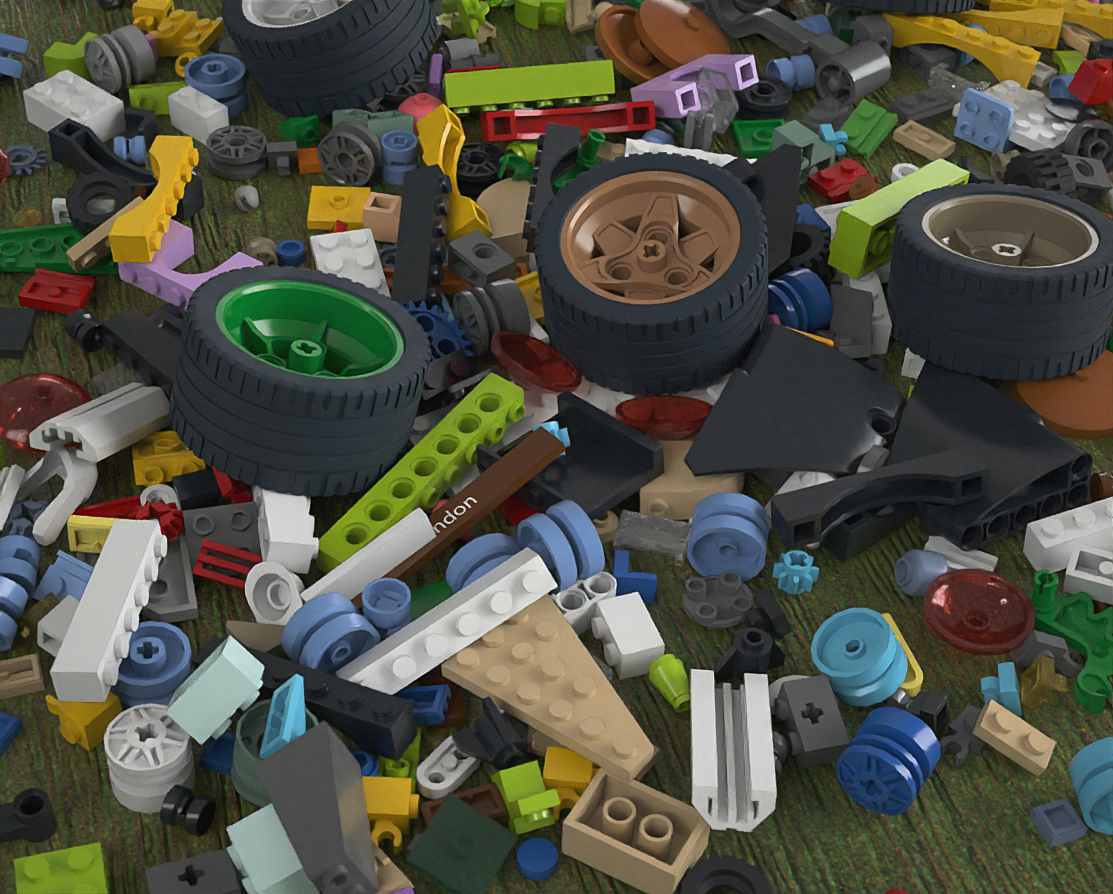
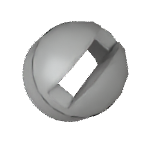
[234,186,259,212]

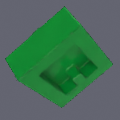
[278,115,321,149]

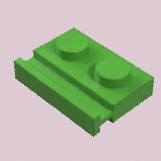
[837,99,898,160]

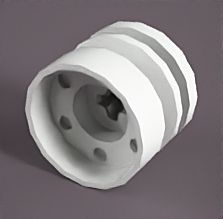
[104,703,196,814]

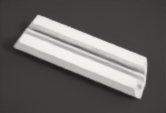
[29,382,171,462]
[690,669,777,832]

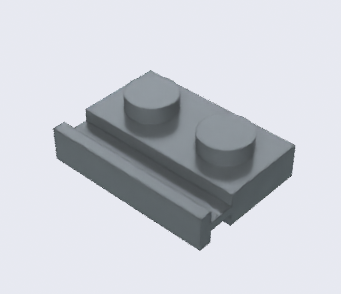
[888,88,955,126]
[799,97,854,135]

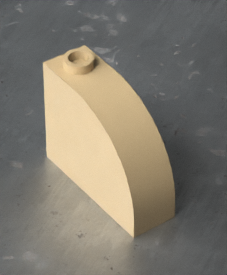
[476,178,531,258]
[640,441,745,520]

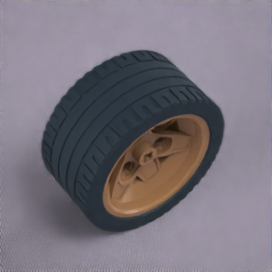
[534,152,768,396]

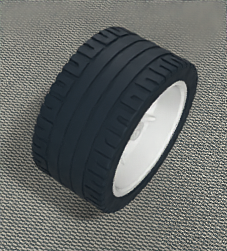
[222,0,438,118]

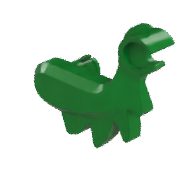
[498,129,605,196]
[1022,570,1113,714]

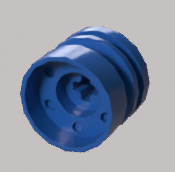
[768,267,833,334]
[835,707,941,815]

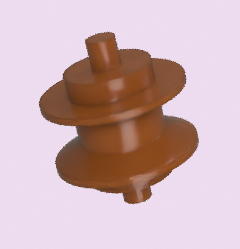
[849,175,881,200]

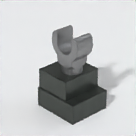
[885,688,950,738]

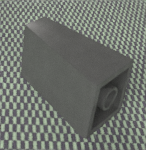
[254,720,379,894]

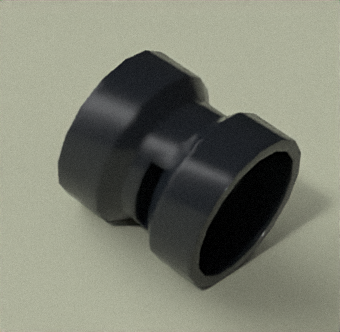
[64,309,104,353]
[160,784,217,837]

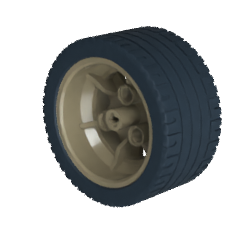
[886,183,1113,381]

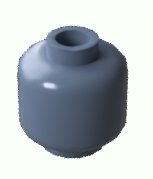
[894,549,951,598]

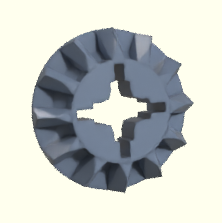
[2,496,49,542]

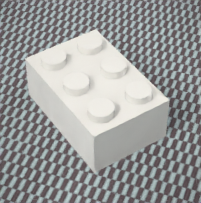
[23,70,126,142]

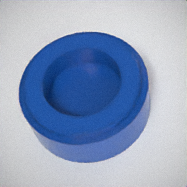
[277,240,306,267]
[517,838,558,881]

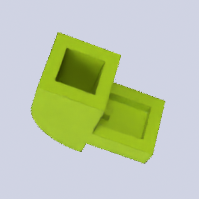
[514,0,566,29]
[43,32,98,80]
[491,760,560,835]

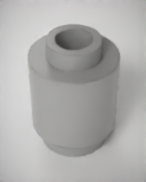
[438,37,480,68]

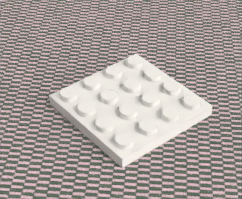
[952,80,1077,152]

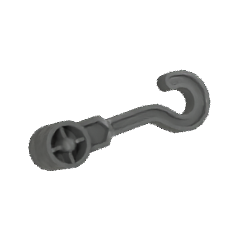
[703,0,891,106]

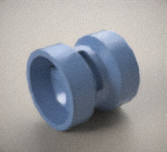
[114,136,147,165]

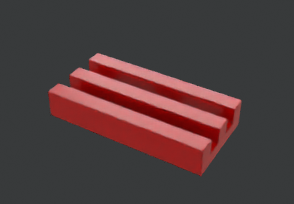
[192,539,263,591]

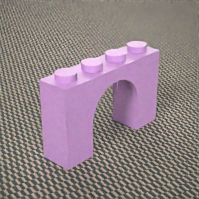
[630,54,759,118]
[118,219,264,311]

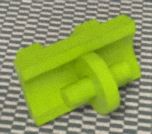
[442,0,490,39]

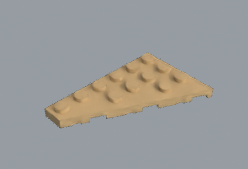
[441,593,654,783]

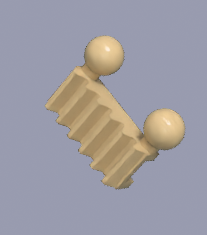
[566,0,613,35]

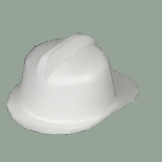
[245,561,305,625]

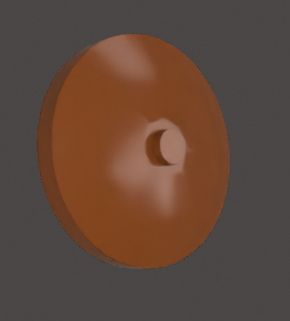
[635,0,732,70]
[595,5,673,85]
[1011,349,1113,439]

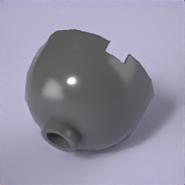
[1064,119,1113,170]

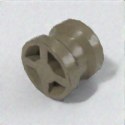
[989,150,1021,181]
[246,237,278,267]

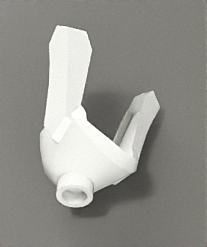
[12,446,98,546]

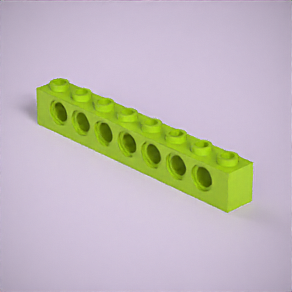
[316,372,526,574]

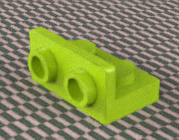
[129,81,186,115]

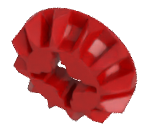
[126,498,185,542]

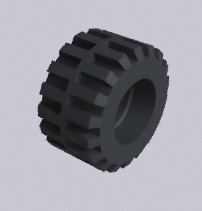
[1003,148,1077,199]
[768,223,836,287]

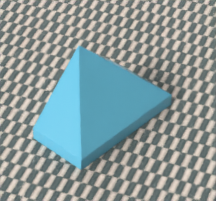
[259,674,306,759]

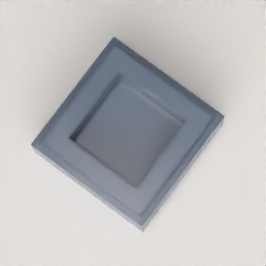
[1029,798,1087,848]

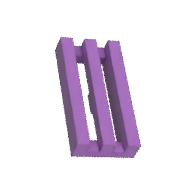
[428,54,442,99]

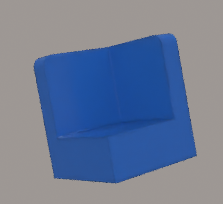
[613,550,657,605]

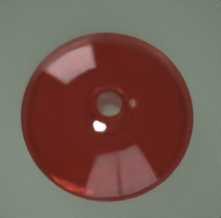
[490,330,582,395]
[0,372,92,453]
[615,395,713,441]
[923,569,1035,656]

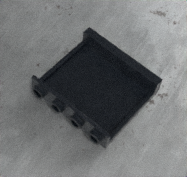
[476,390,665,521]

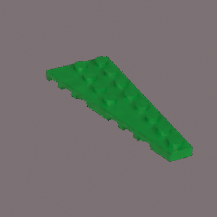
[0,222,120,275]

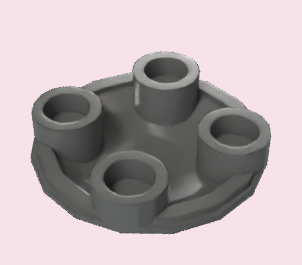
[682,570,755,628]

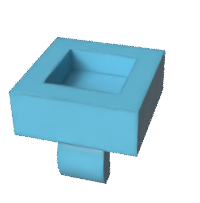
[818,124,848,155]
[981,662,1022,716]

